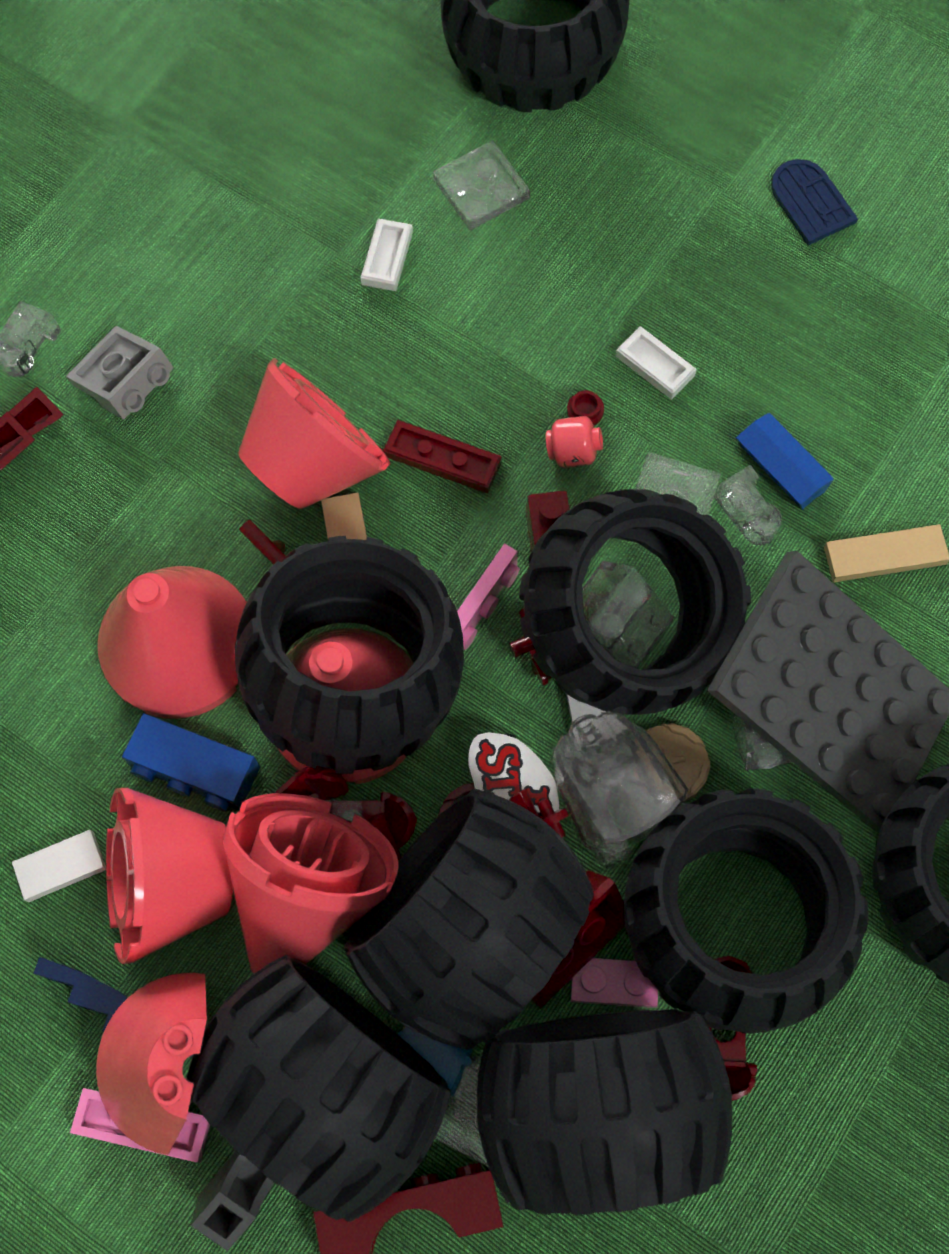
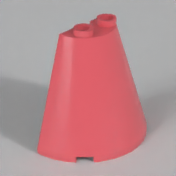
[96,973,207,1155]

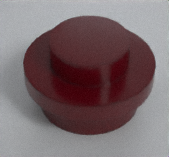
[567,390,604,426]

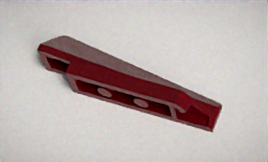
[0,387,64,471]

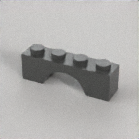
[191,1151,274,1251]

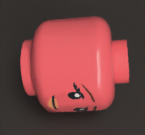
[546,416,603,468]

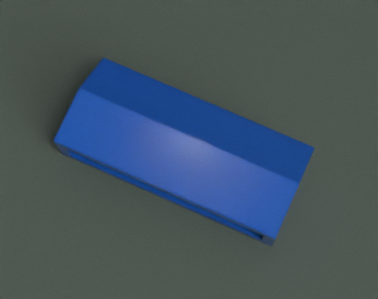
[736,412,834,510]

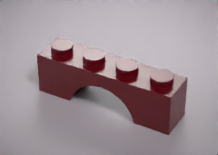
[313,1163,504,1254]

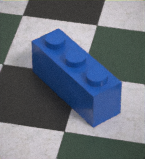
[122,713,260,812]

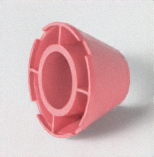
[238,358,390,509]
[106,788,233,964]

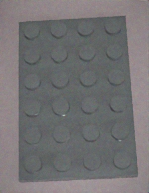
[707,551,949,832]

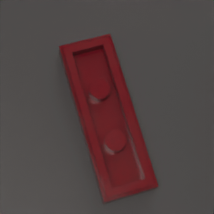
[383,419,502,494]

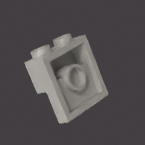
[66,326,174,420]

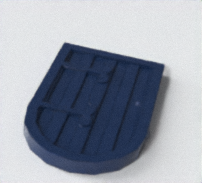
[771,159,858,245]

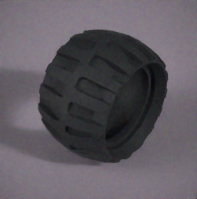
[441,0,629,112]
[519,489,751,715]
[235,536,464,774]
[872,764,949,984]
[624,788,868,1034]
[344,789,594,1050]
[186,955,451,1222]
[477,1009,732,1215]

